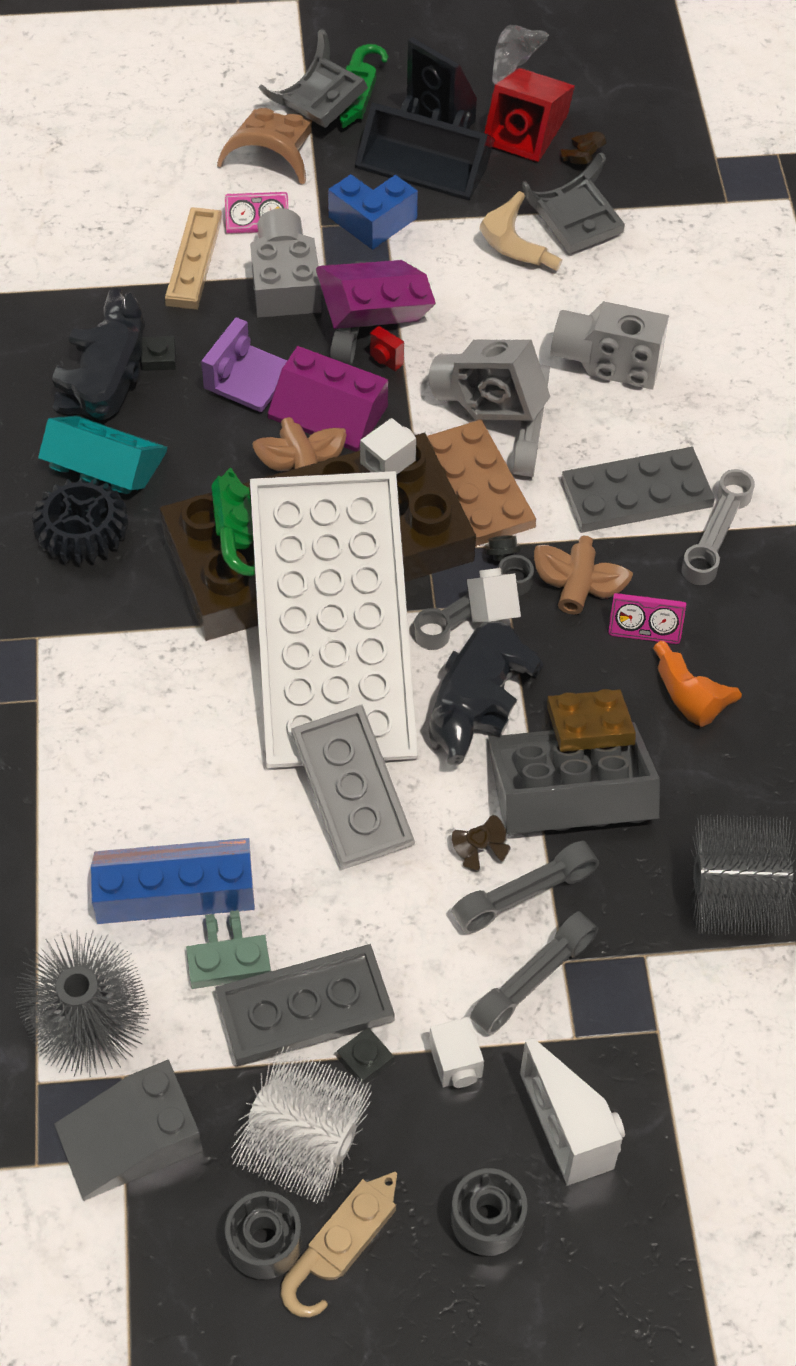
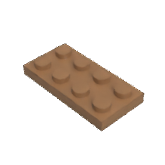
[427,419,537,547]

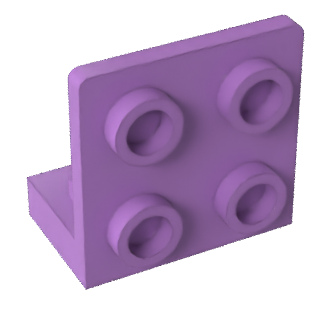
[201,317,287,412]

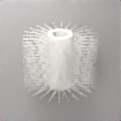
[231,1046,372,1204]

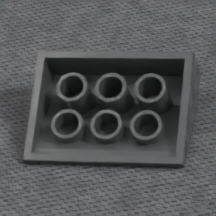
[488,722,660,835]

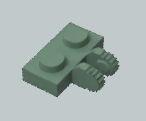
[186,910,271,989]

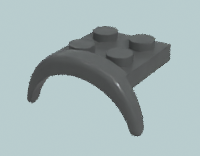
[259,29,368,128]
[522,153,625,254]

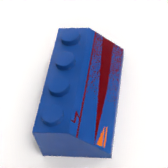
[91,838,255,924]

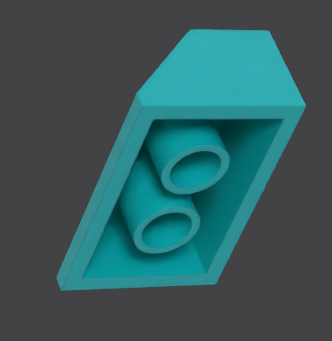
[38,416,168,494]

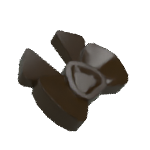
[560,131,606,164]
[452,815,511,872]

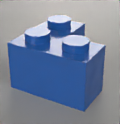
[328,174,418,250]

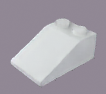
[520,1038,625,1186]

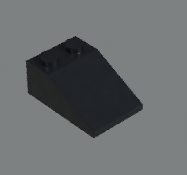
[407,37,477,126]

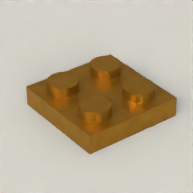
[547,689,636,752]

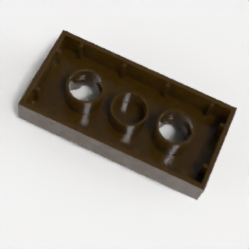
[160,432,476,641]

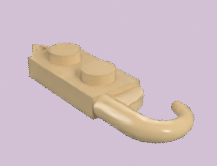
[281,1172,397,1317]

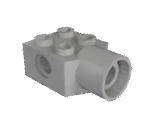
[250,208,322,318]
[551,301,669,390]
[429,340,551,421]

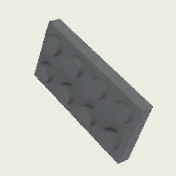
[561,446,715,533]
[215,944,395,1066]

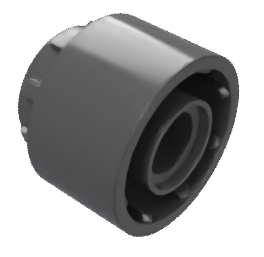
[451,1168,528,1256]
[225,1191,302,1279]

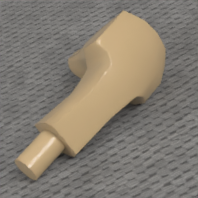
[479,191,563,271]

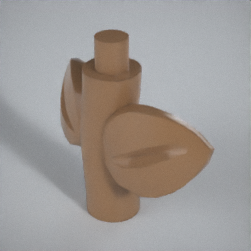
[252,417,346,471]
[534,536,633,615]

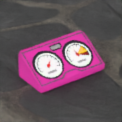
[225,192,288,233]
[608,593,686,644]

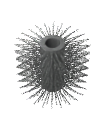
[690,814,796,936]
[14,929,149,1077]

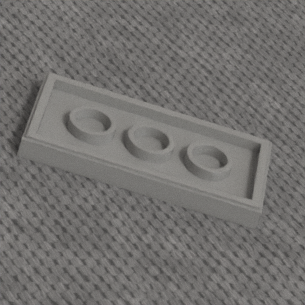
[291,704,415,870]

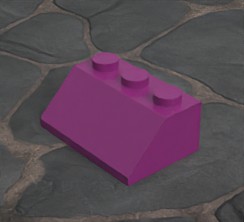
[316,260,436,329]
[268,346,388,452]

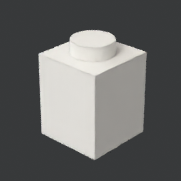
[360,418,416,475]
[467,568,521,622]
[429,1016,484,1088]

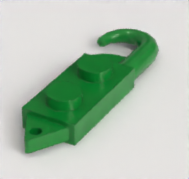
[338,44,388,128]
[211,468,256,576]

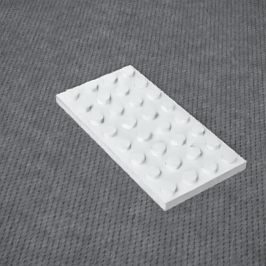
[250,471,418,768]

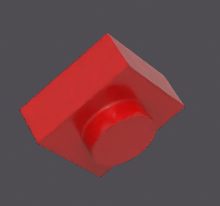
[370,326,404,372]

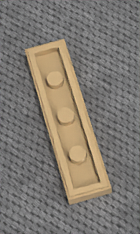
[165,207,222,310]

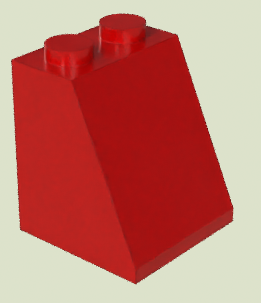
[484,68,575,162]

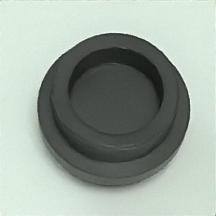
[486,535,521,561]

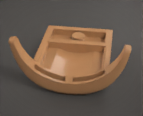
[217,108,312,184]

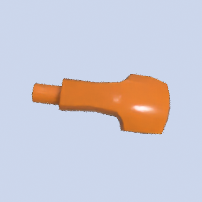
[653,641,742,727]

